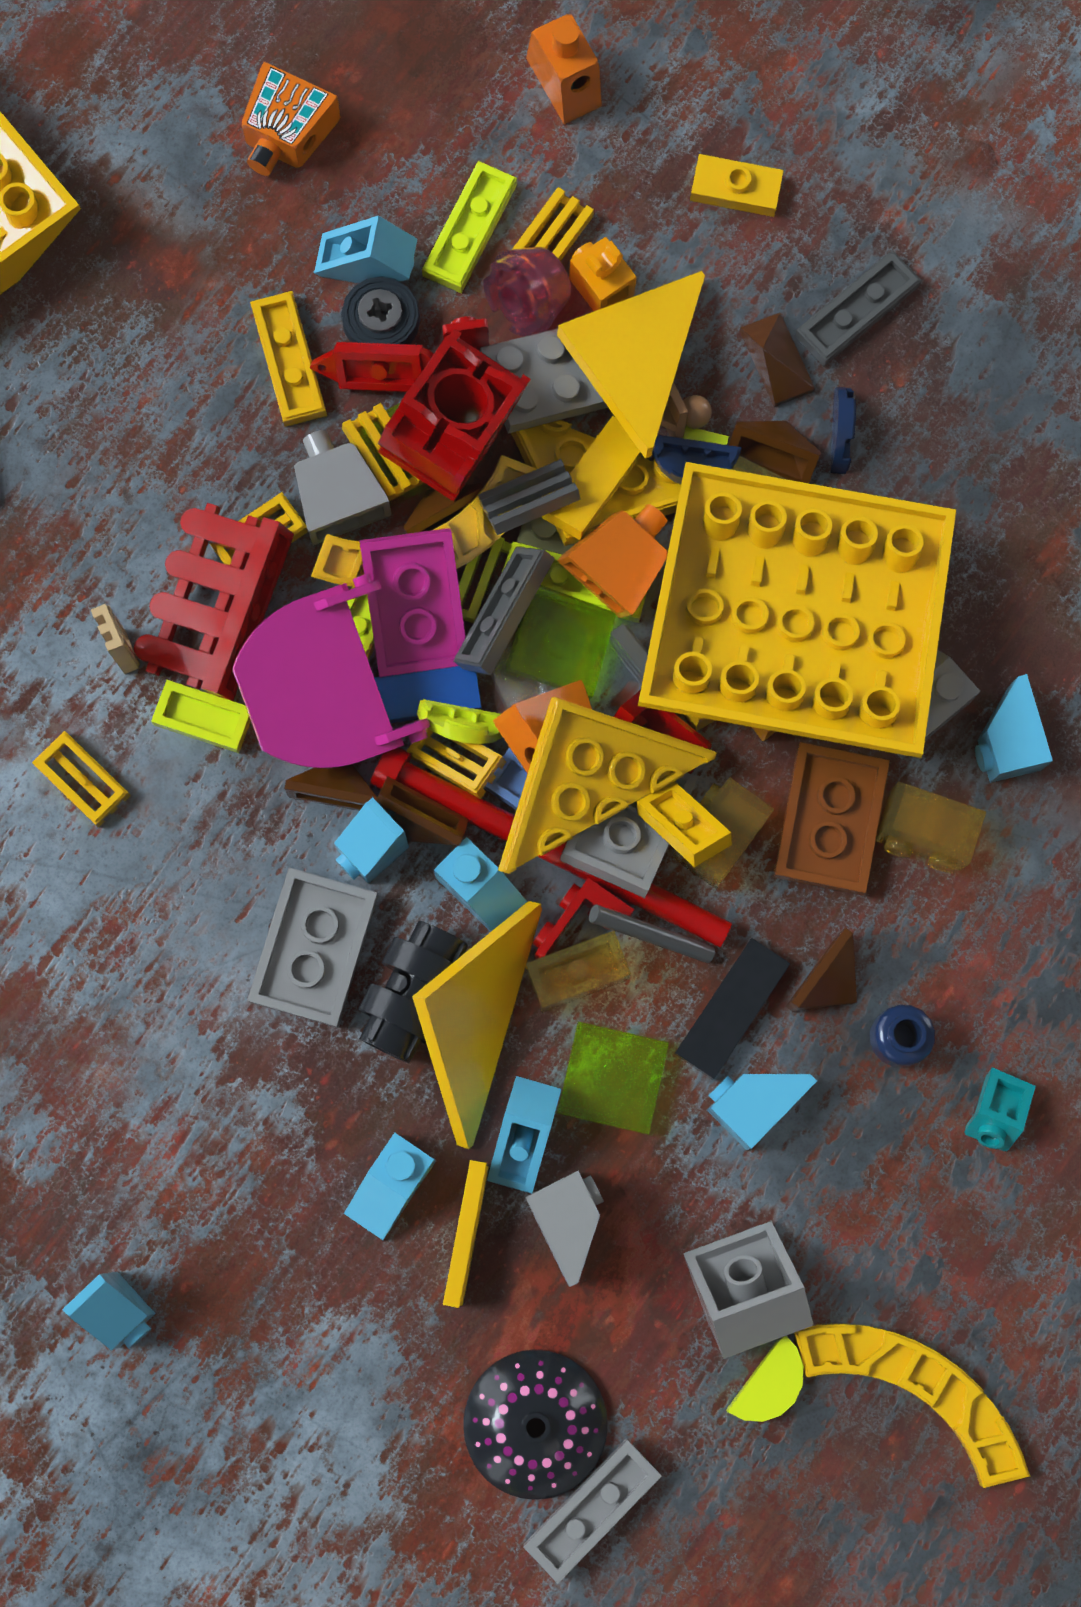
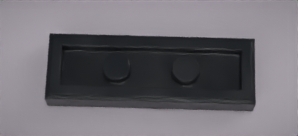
[674,938,790,1080]

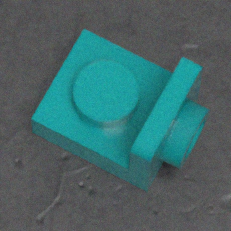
[964,1067,1036,1151]

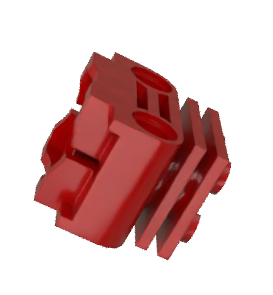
[378,328,531,502]

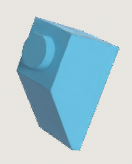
[314,216,417,283]
[975,674,1053,783]
[334,797,409,884]
[434,837,527,932]
[707,1074,817,1150]
[487,1076,561,1194]
[344,1132,436,1240]
[62,1272,156,1350]

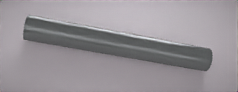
[589,904,715,963]

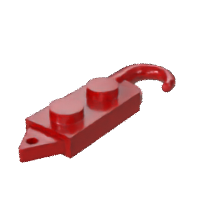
[310,342,434,392]

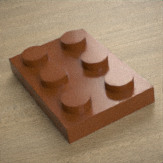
[773,742,890,896]

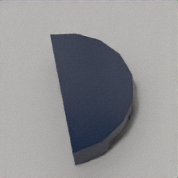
[830,387,856,474]
[653,435,742,484]

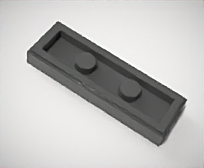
[795,250,922,367]
[453,547,555,675]

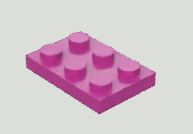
[359,528,465,677]

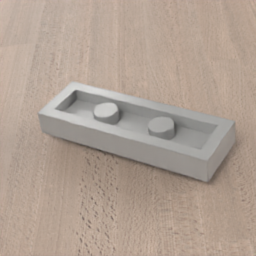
[523,1438,662,1584]

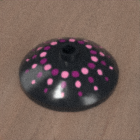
[463,1349,608,1500]

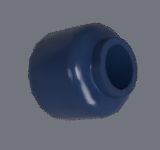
[870,1005,935,1068]

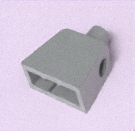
[294,430,391,546]

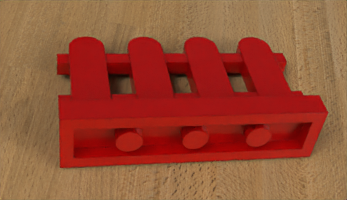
[134,503,294,701]

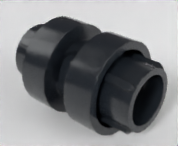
[358,920,468,1064]

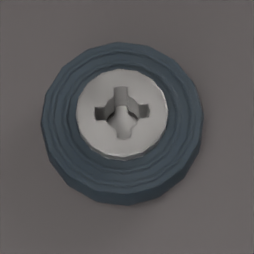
[341,277,420,344]

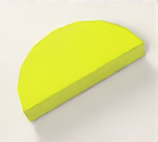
[417,699,502,744]
[726,1336,804,1422]

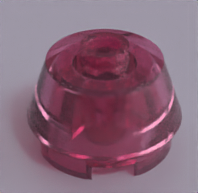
[483,247,571,336]

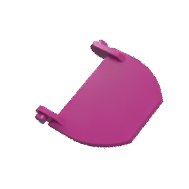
[232,573,431,768]

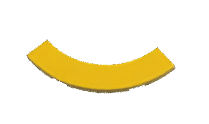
[311,455,537,587]
[793,1323,1030,1488]

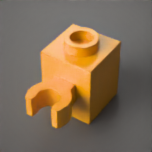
[569,237,637,311]

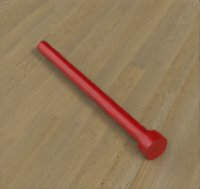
[370,747,732,948]

